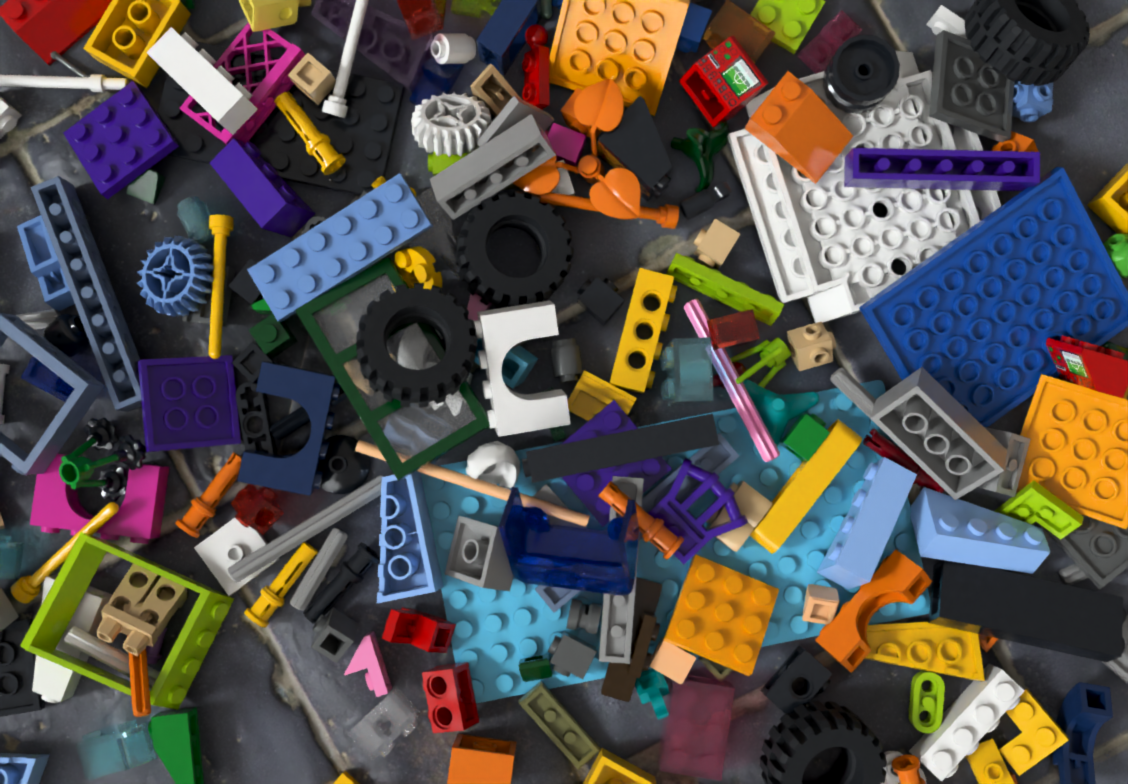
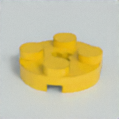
[391,246,442,292]

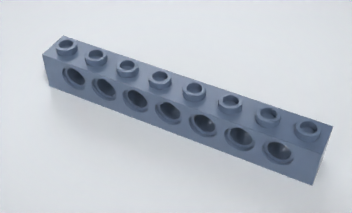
[31,176,142,412]

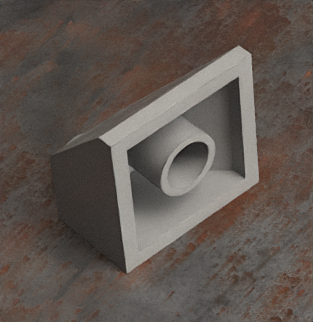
[445,515,517,591]

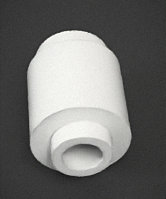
[431,33,476,64]

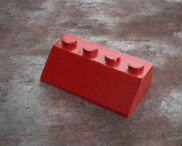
[0,0,112,66]

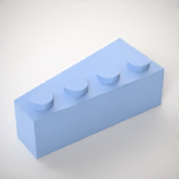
[377,471,444,603]

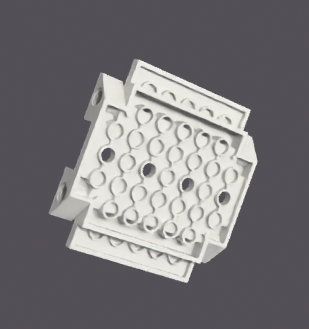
[727,51,1001,323]

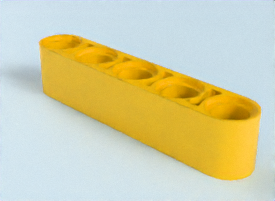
[750,419,863,554]

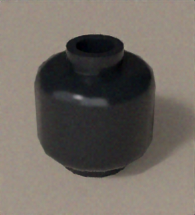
[43,314,89,358]

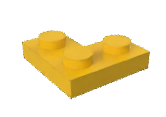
[999,688,1069,776]

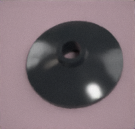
[318,435,370,494]

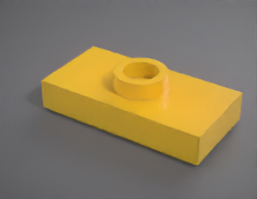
[966,739,1015,784]

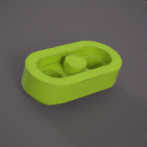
[909,670,945,733]

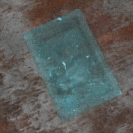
[660,337,713,407]

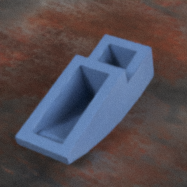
[17,215,75,312]

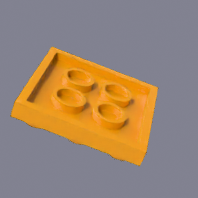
[663,554,779,676]

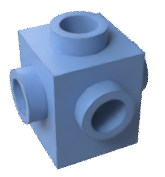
[1012,80,1053,122]

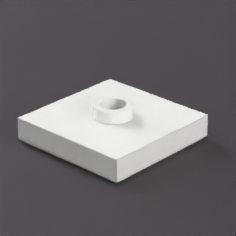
[194,511,280,596]

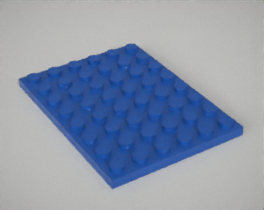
[859,167,1128,427]

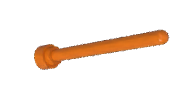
[537,192,679,229]

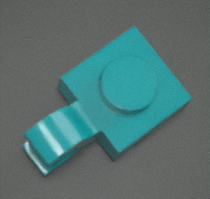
[635,668,670,720]

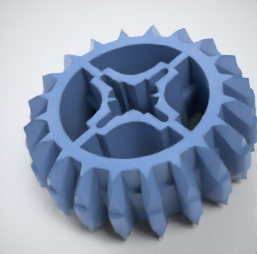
[136,236,214,317]

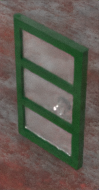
[295,257,490,481]

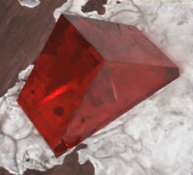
[707,309,760,350]

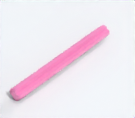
[684,299,780,462]

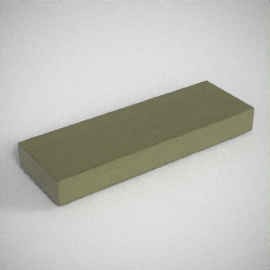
[518,681,601,770]

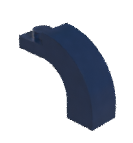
[1053,682,1113,784]

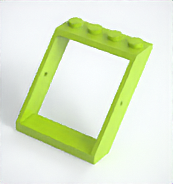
[20,532,234,710]

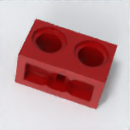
[422,662,479,733]

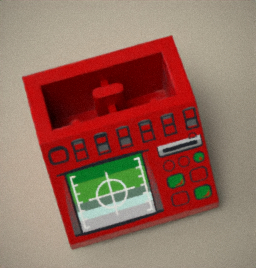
[679,35,769,128]
[1046,335,1128,398]

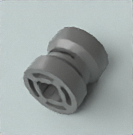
[566,598,602,634]

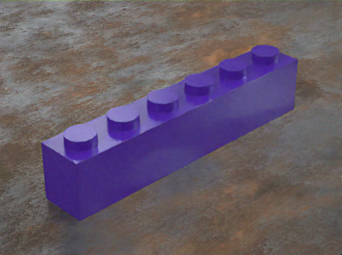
[844,148,1040,191]

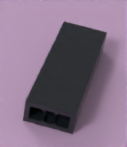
[522,413,719,483]
[928,560,1126,662]

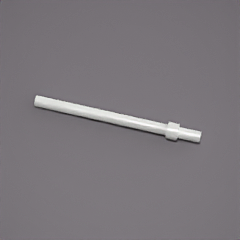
[0,74,129,93]

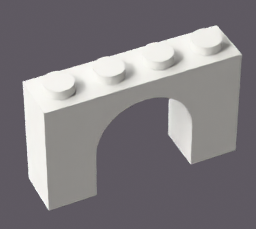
[474,300,571,437]

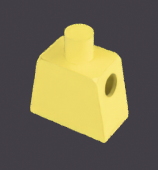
[238,0,311,32]

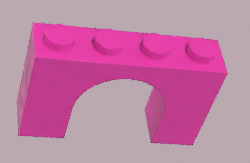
[30,454,169,544]

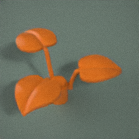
[512,79,641,220]

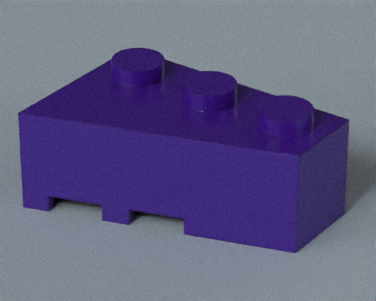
[210,138,316,238]

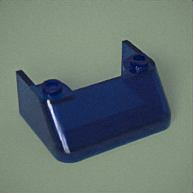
[499,487,639,596]

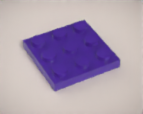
[63,81,179,199]
[138,355,241,452]
[560,400,672,527]

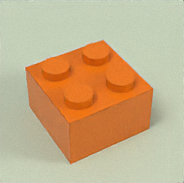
[447,734,517,784]

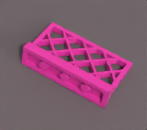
[179,22,305,145]

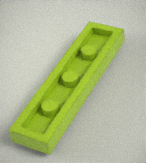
[666,253,784,326]

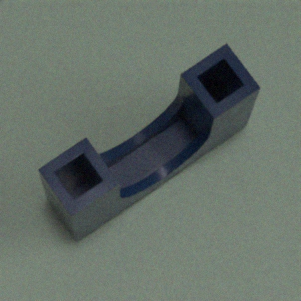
[237,361,341,496]

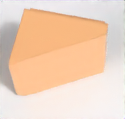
[802,584,840,625]

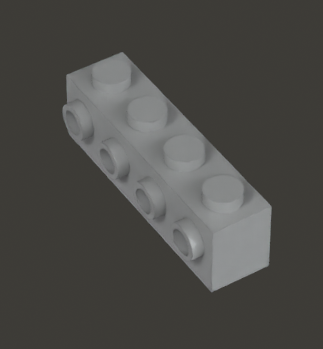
[430,114,556,220]

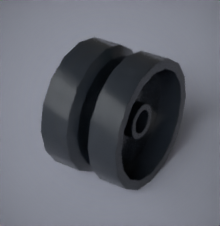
[823,34,900,114]

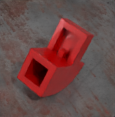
[382,607,456,653]

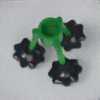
[59,418,146,501]

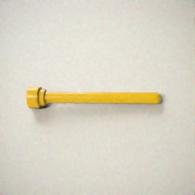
[209,214,234,359]
[11,502,119,603]

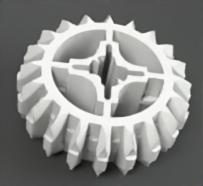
[411,92,492,158]

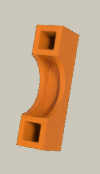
[815,549,932,673]

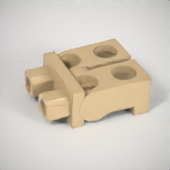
[97,564,187,656]

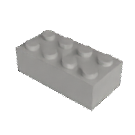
[870,367,1007,500]

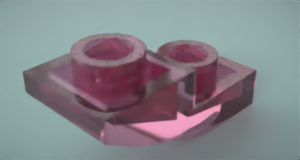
[797,10,862,74]

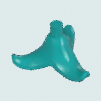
[743,379,819,447]

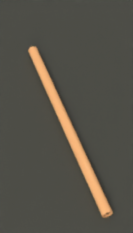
[355,440,590,527]

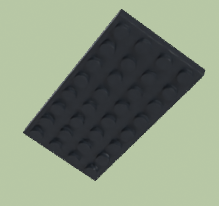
[158,41,405,196]

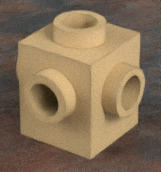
[787,321,836,371]

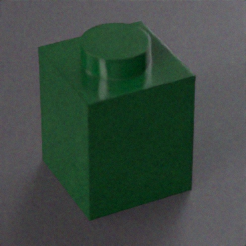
[249,313,298,358]

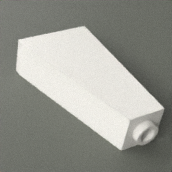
[32,574,112,703]

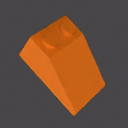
[745,71,853,184]

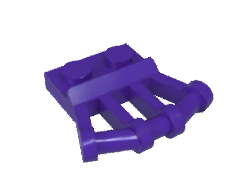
[648,458,748,565]

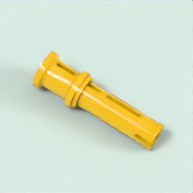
[274,91,346,175]
[244,542,318,628]

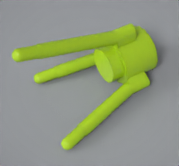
[730,337,791,388]

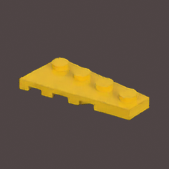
[864,622,985,682]

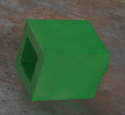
[779,413,830,461]

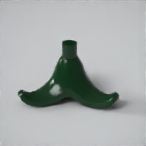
[671,121,730,193]

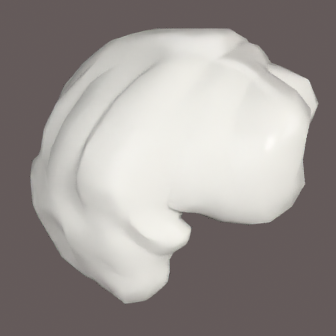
[466,441,520,489]

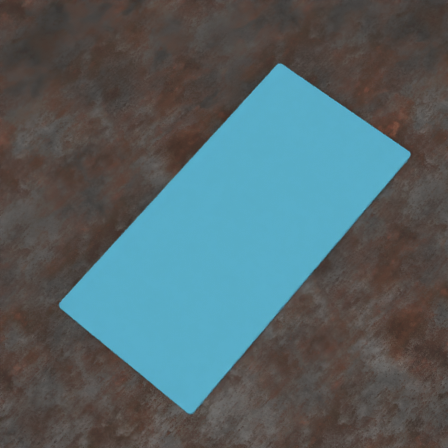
[421,380,930,703]

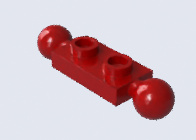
[522,24,550,110]

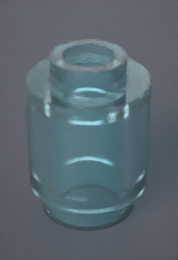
[177,196,214,243]

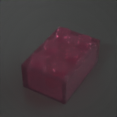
[657,675,735,781]

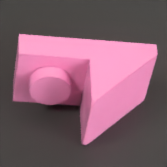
[344,631,392,697]

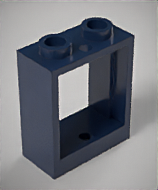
[476,0,542,76]

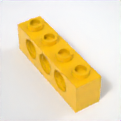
[609,268,677,394]

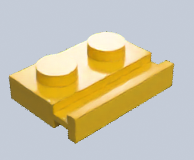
[568,370,637,421]

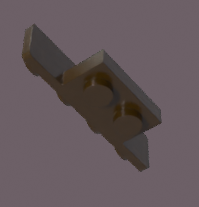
[601,577,662,702]

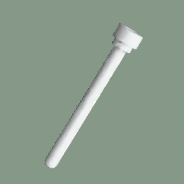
[322,0,369,118]

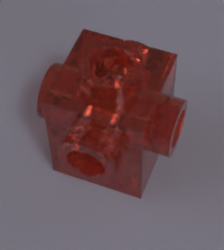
[231,484,284,535]

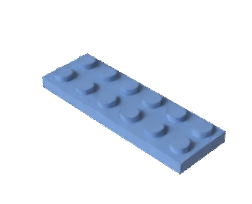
[247,173,433,322]

